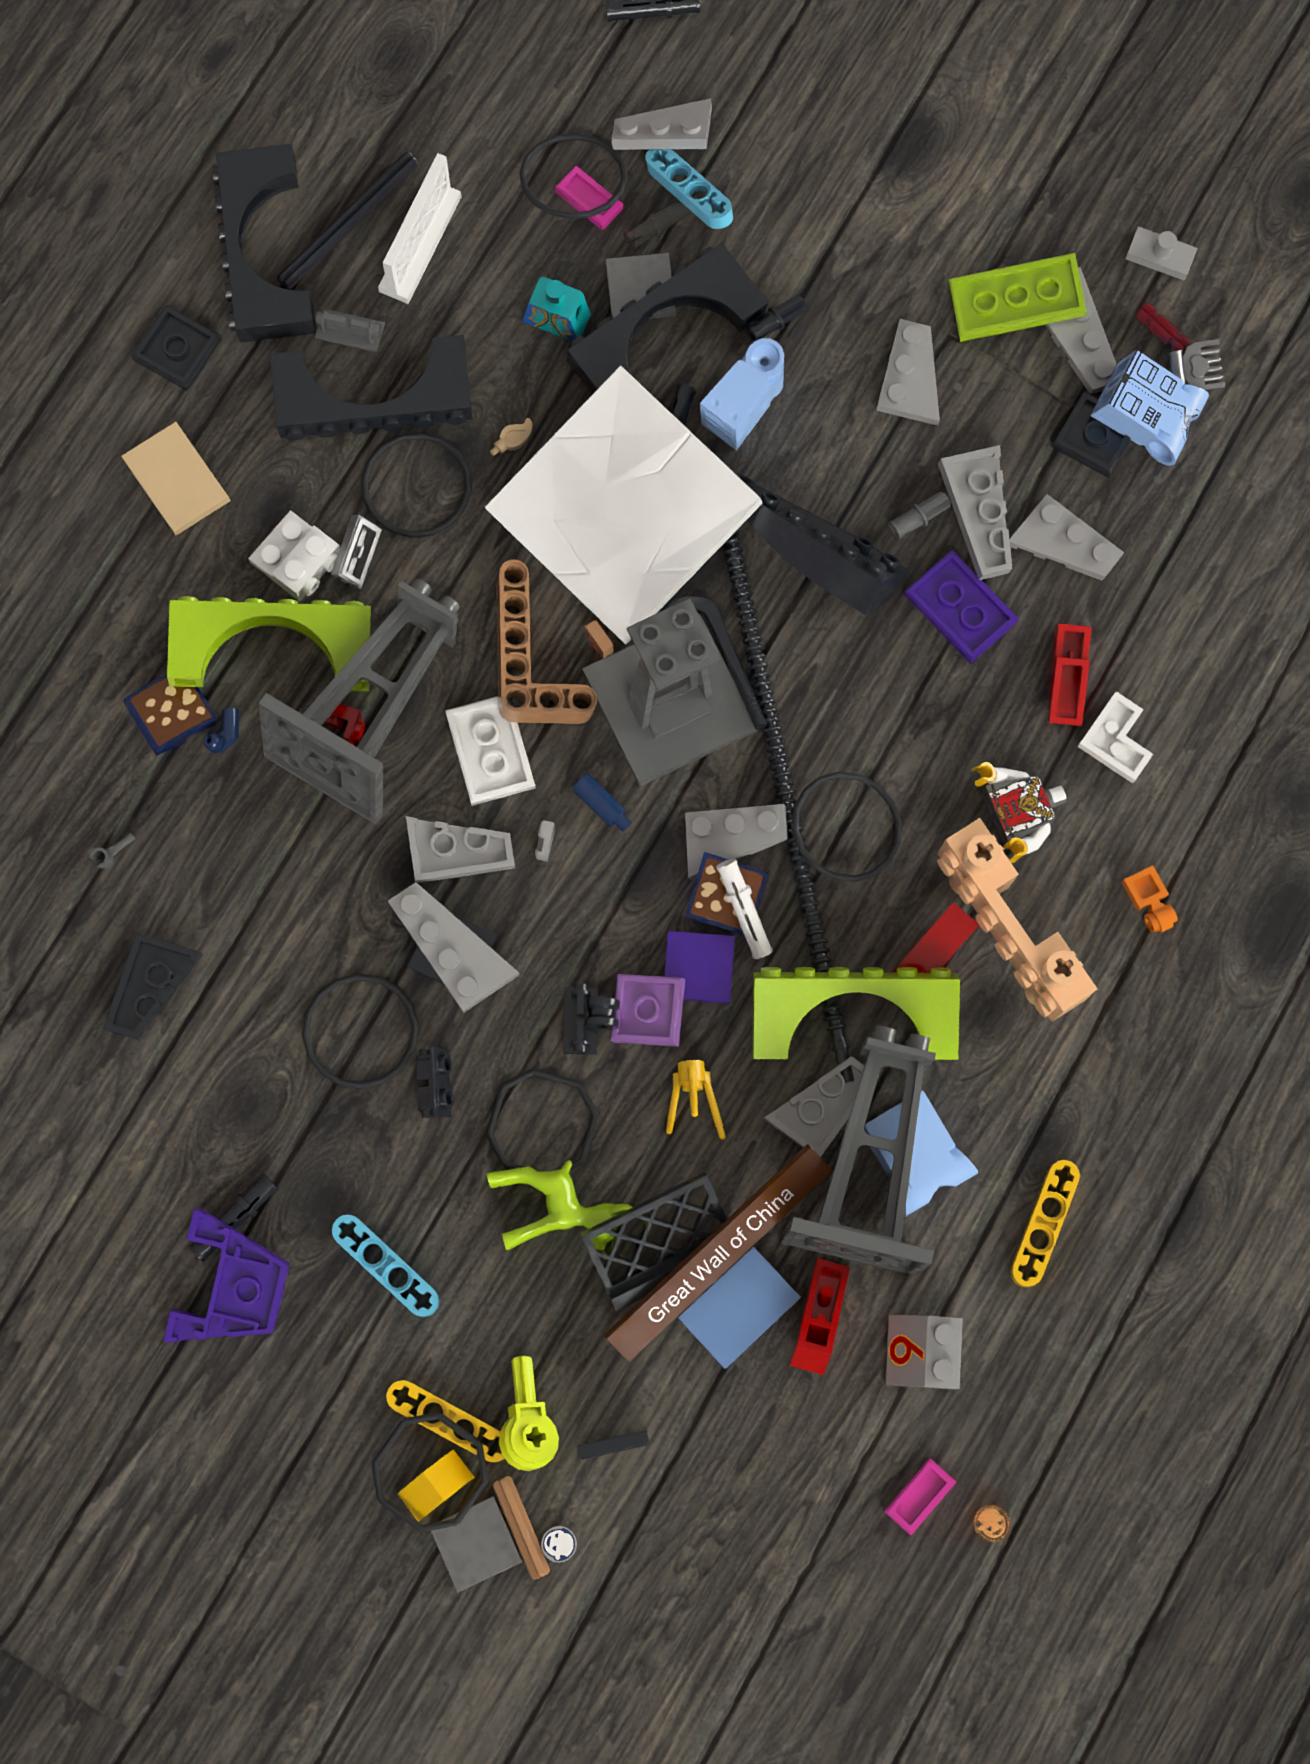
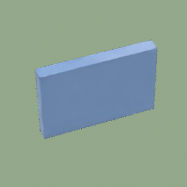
[678,1247,801,1369]

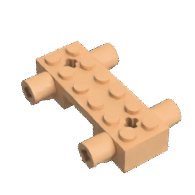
[937,818,1097,1022]

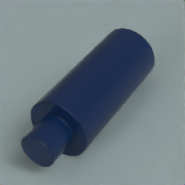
[572,773,632,832]

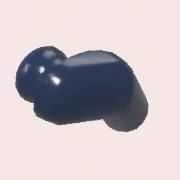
[204,708,239,753]

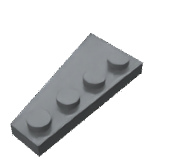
[1045,267,1117,394]
[938,445,1012,580]
[388,882,520,1013]

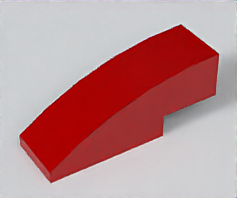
[1048,623,1092,726]
[892,903,979,973]

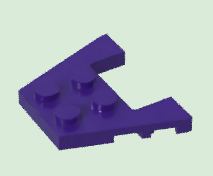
[163,1208,290,1343]

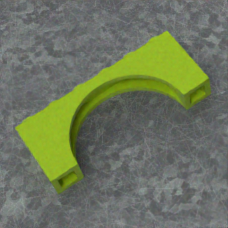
[167,596,371,691]
[752,967,960,1060]

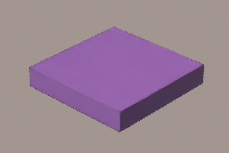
[611,974,685,1047]

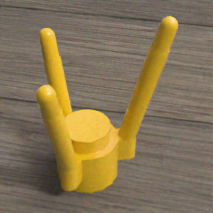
[666,1060,726,1140]

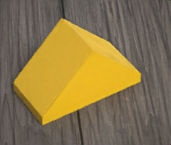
[397,1449,475,1522]

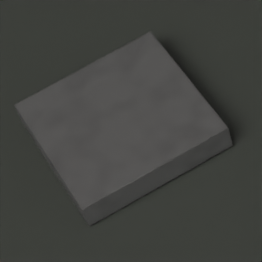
[606,253,676,319]
[431,1496,523,1593]

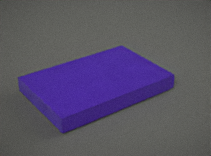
[904,550,1019,664]

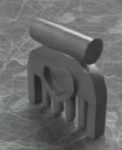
[1169,339,1225,390]

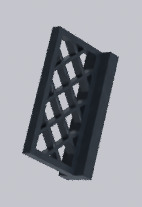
[580,1172,727,1311]

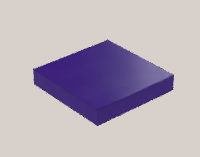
[664,931,735,1004]

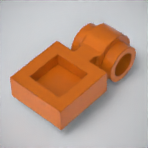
[1121,865,1178,933]

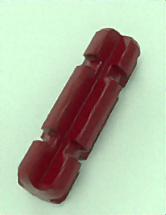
[1136,303,1191,354]

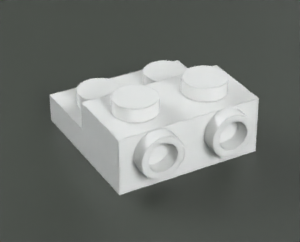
[248,510,340,601]

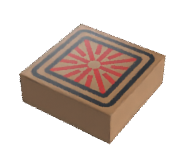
[585,620,614,659]

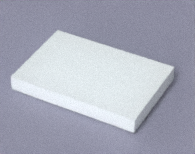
[445,696,536,806]

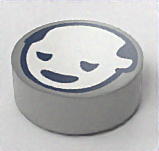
[541,1526,577,1563]

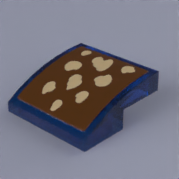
[123,674,218,756]
[685,852,768,936]

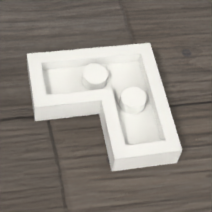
[1078,692,1153,783]

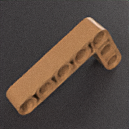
[496,559,597,724]

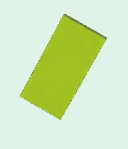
[949,253,1087,342]

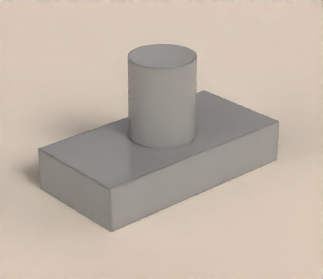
[1125,226,1198,281]

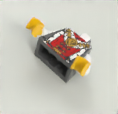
[972,762,1067,863]

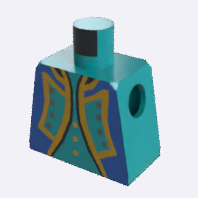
[523,277,591,341]

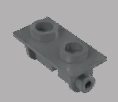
[315,308,385,352]

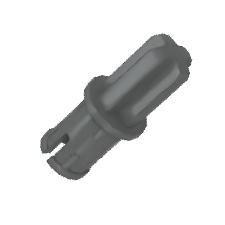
[888,492,951,540]

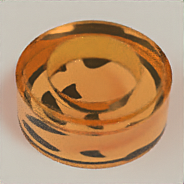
[974,1505,1010,1542]

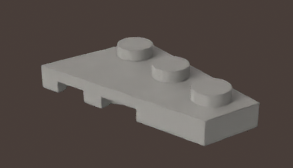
[612,98,712,150]
[876,319,940,426]
[1010,494,1124,580]
[685,804,788,880]
[406,816,515,883]
[764,1056,879,1157]

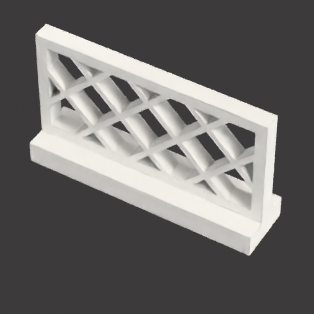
[378,153,461,304]

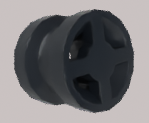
[585,997,620,1030]

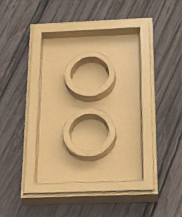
[121,422,230,536]

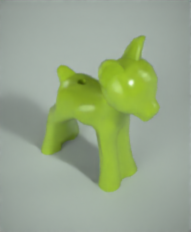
[486,1160,632,1251]

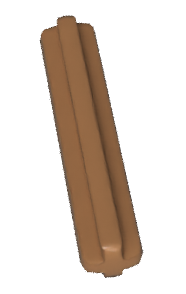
[493,1476,550,1580]

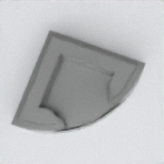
[535,820,555,862]

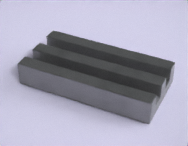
[331,515,382,589]

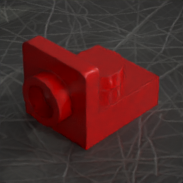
[324,704,365,745]

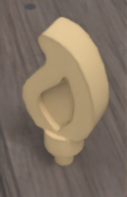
[490,418,532,456]

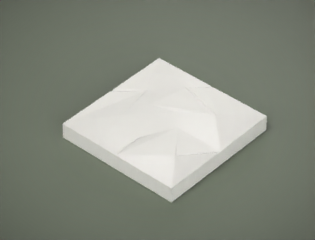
[485,365,762,644]

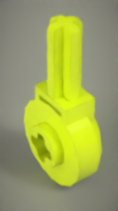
[499,1356,559,1471]

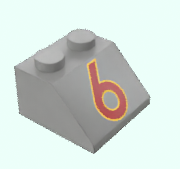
[885,1315,963,1390]

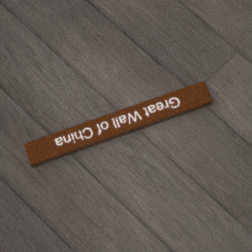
[604,1144,833,1362]

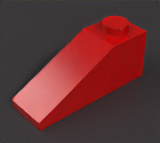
[790,1258,850,1375]

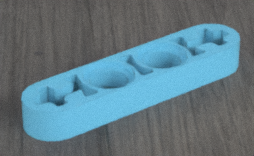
[645,149,733,229]
[332,1215,439,1317]

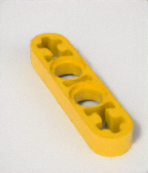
[1010,1160,1080,1287]
[386,1380,505,1462]

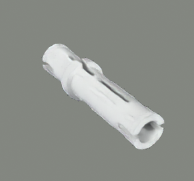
[716,859,773,959]

